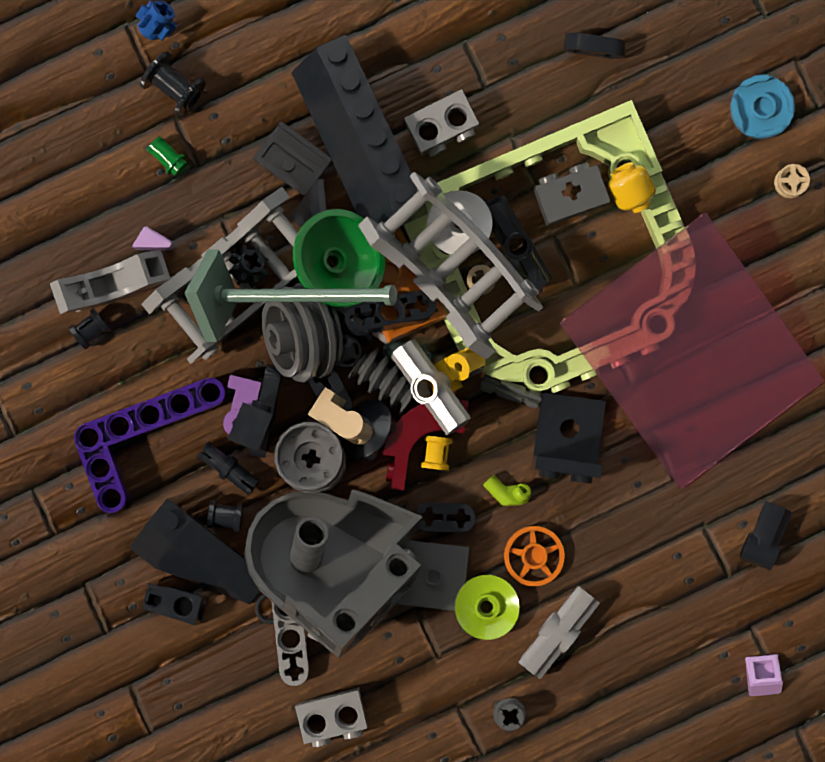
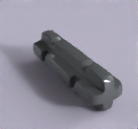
[480,374,542,409]

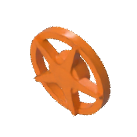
[504,526,565,586]

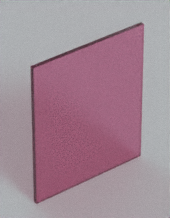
[559,213,824,489]

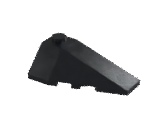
[130,498,260,604]

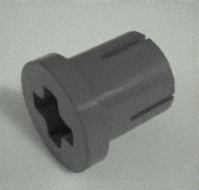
[493,698,526,731]

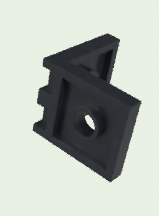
[531,392,606,484]

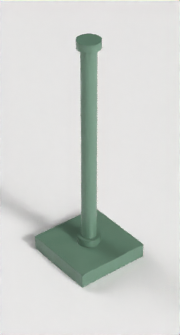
[185,250,397,342]

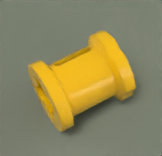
[421,435,453,471]

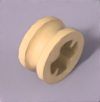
[467,265,495,295]

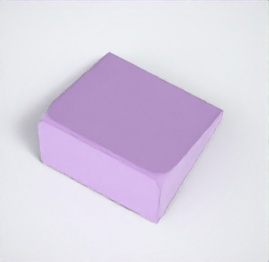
[132,226,175,250]
[745,654,783,696]

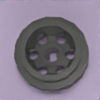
[262,283,343,383]

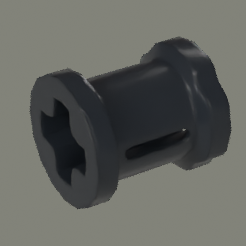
[68,308,111,350]
[207,500,243,533]

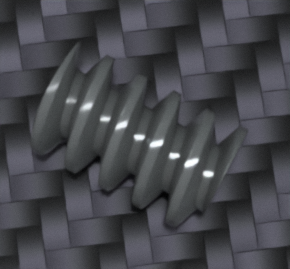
[348,348,413,415]

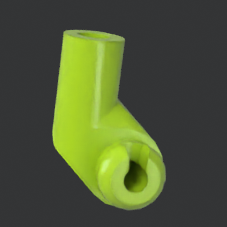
[483,475,532,506]

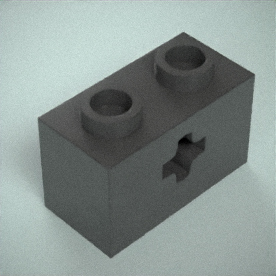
[534,163,610,226]

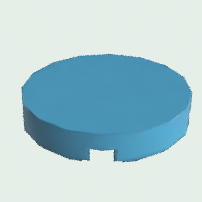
[730,75,795,139]

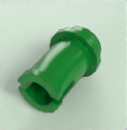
[147,136,188,177]

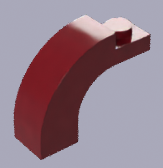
[383,400,469,490]

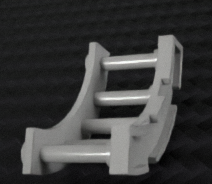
[358,172,543,359]
[141,187,298,364]

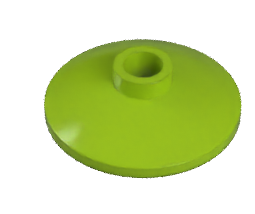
[455,575,520,640]

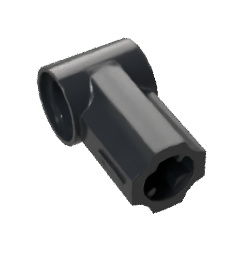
[739,501,792,571]

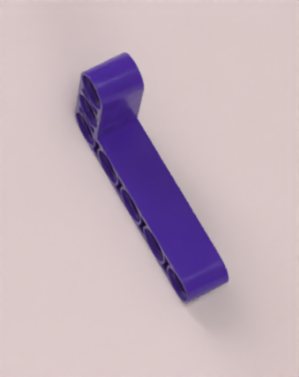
[74,378,227,513]

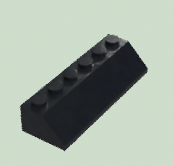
[291,35,428,226]

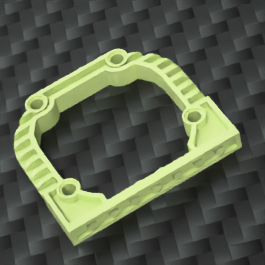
[403,100,695,393]

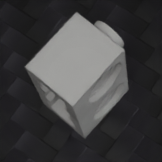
[404,89,479,158]
[295,687,368,747]

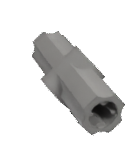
[391,339,471,435]
[518,586,600,679]

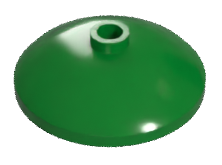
[293,209,386,307]

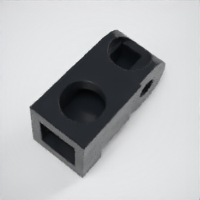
[142,582,209,625]

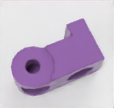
[223,375,263,434]

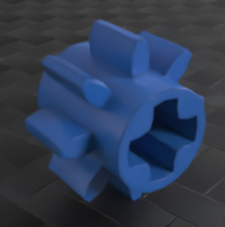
[136,0,177,41]

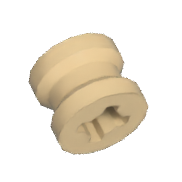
[774,164,810,199]

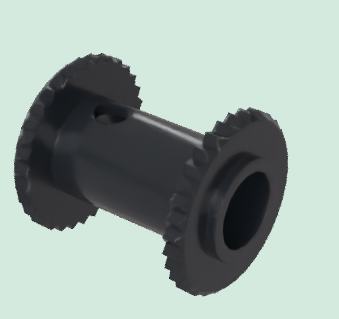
[140,52,206,116]

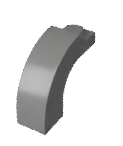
[50,249,171,314]

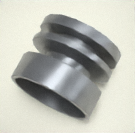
[274,422,347,493]

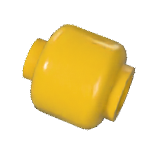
[608,162,656,213]

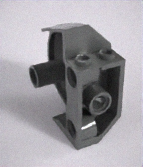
[244,490,422,658]

